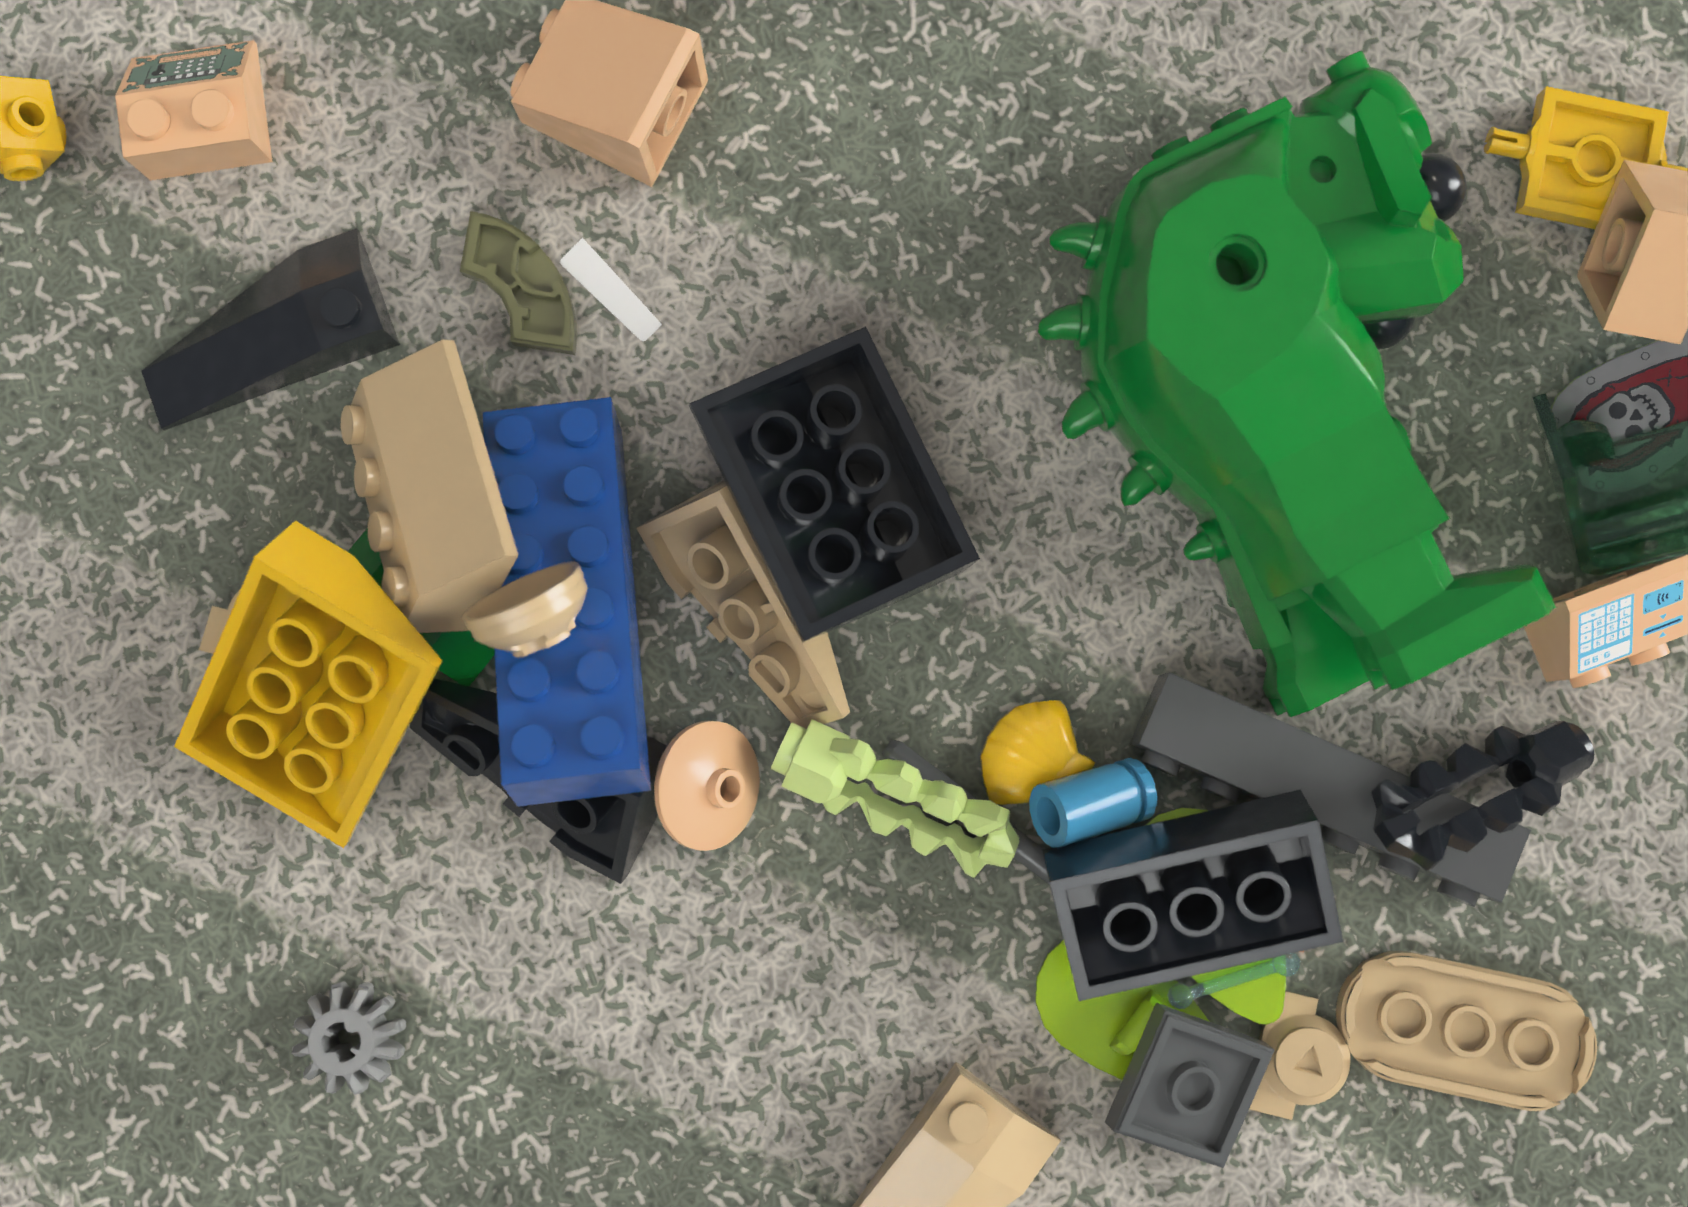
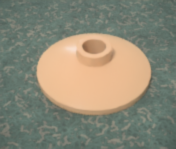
[654,721,760,851]

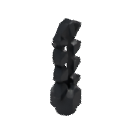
[1371,721,1594,871]

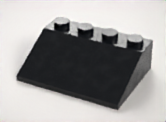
[689,326,980,642]

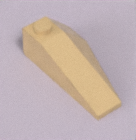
[637,480,850,729]
[852,1062,1061,1207]

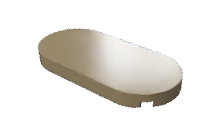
[1336,951,1597,1111]

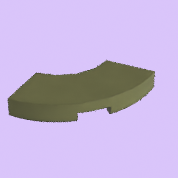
[460,211,577,355]

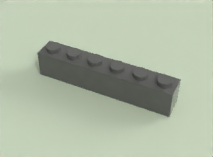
[1129,672,1531,907]

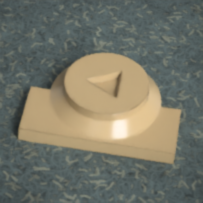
[1249,991,1350,1120]

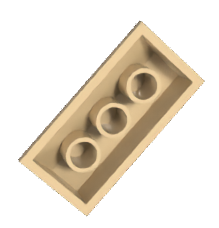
[341,340,518,633]

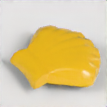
[980,700,1096,805]

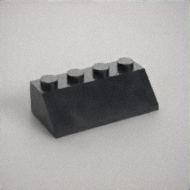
[1042,790,1343,1001]

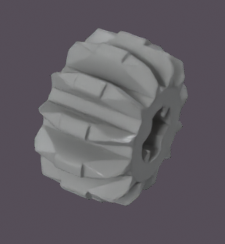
[291,981,406,1095]

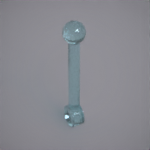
[1167,953,1300,1010]

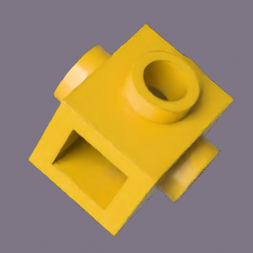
[0,76,66,181]

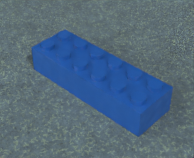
[482,397,651,806]

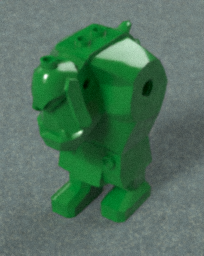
[1038,51,1556,717]

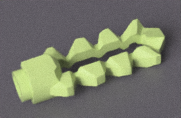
[771,719,1019,878]

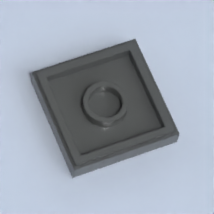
[1105,1003,1275,1168]

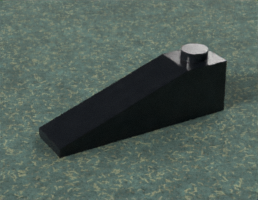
[141,228,400,430]
[409,678,667,884]

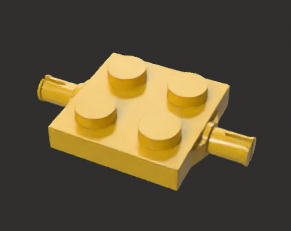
[1484,86,1688,229]

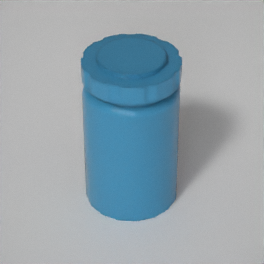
[1029,758,1158,848]

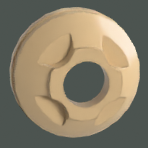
[462,562,588,658]

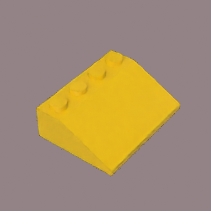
[174,520,443,848]

